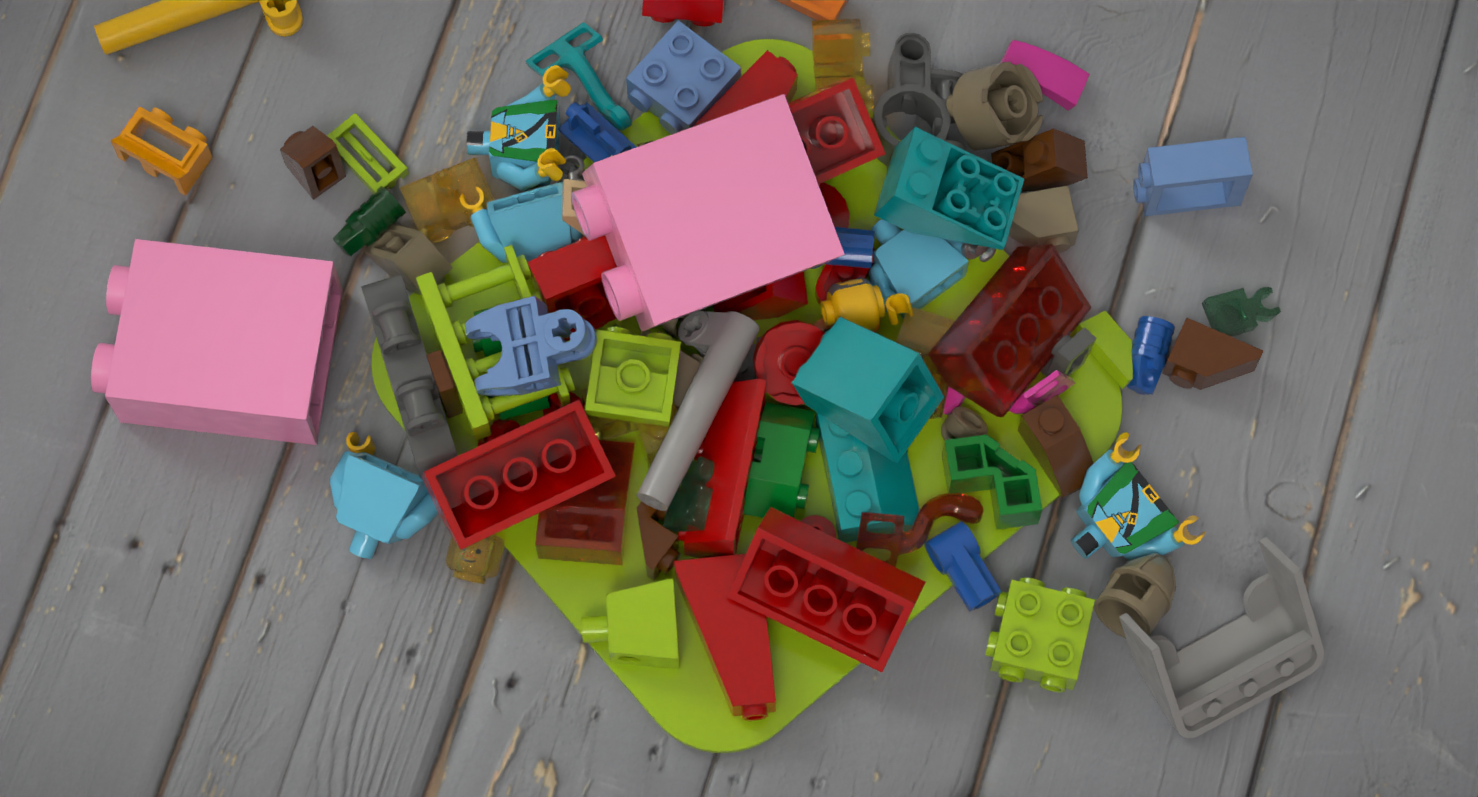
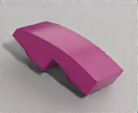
[1000,40,1090,111]

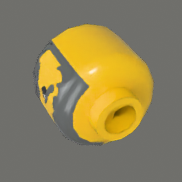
[820,278,885,331]

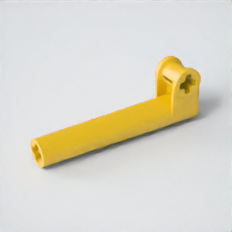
[94,0,303,55]

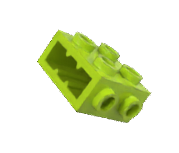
[985,577,1095,693]

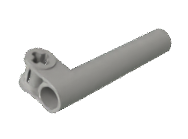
[637,310,760,511]

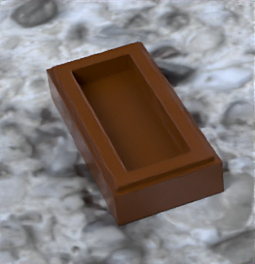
[426,350,463,418]

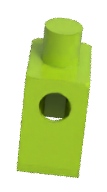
[581,579,679,669]

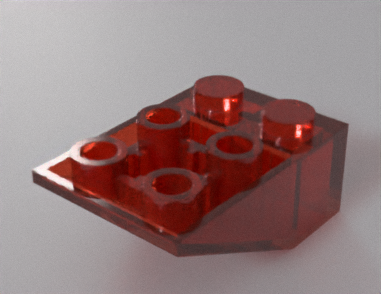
[535,440,635,565]

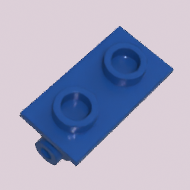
[558,102,636,163]

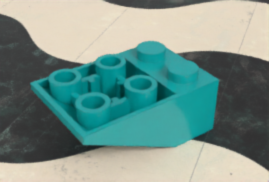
[874,127,1024,250]

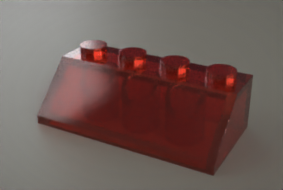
[928,244,1092,417]

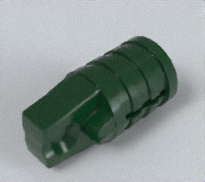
[333,186,406,256]

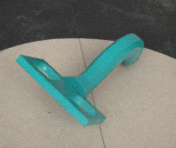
[525,22,632,132]

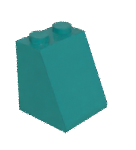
[792,317,944,463]

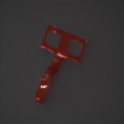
[856,493,983,567]

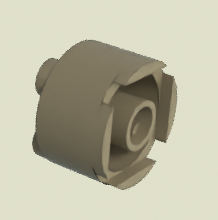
[946,62,1043,150]

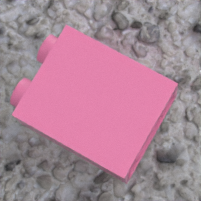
[571,94,845,332]
[91,239,343,445]

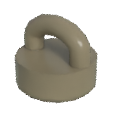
[941,407,988,441]

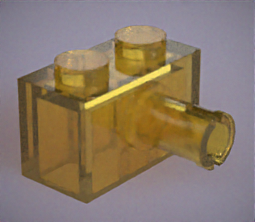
[400,157,494,243]

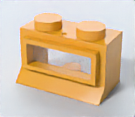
[110,106,213,196]

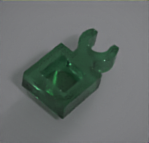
[1202,287,1281,337]
[663,456,714,532]

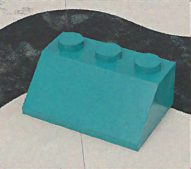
[816,413,923,543]

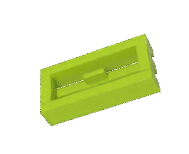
[327,113,409,194]

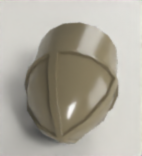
[1094,553,1176,639]

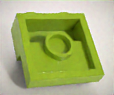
[585,327,681,427]

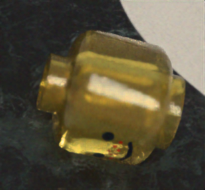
[445,534,505,585]

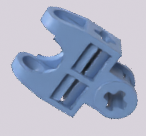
[465,296,597,396]

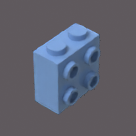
[626,20,741,134]

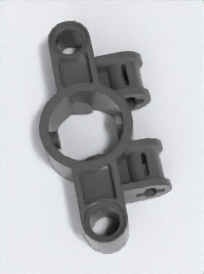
[871,33,967,171]
[361,274,458,478]

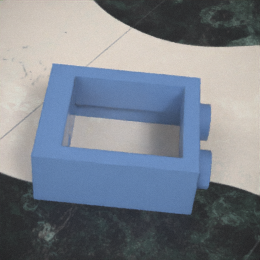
[1133,137,1253,216]

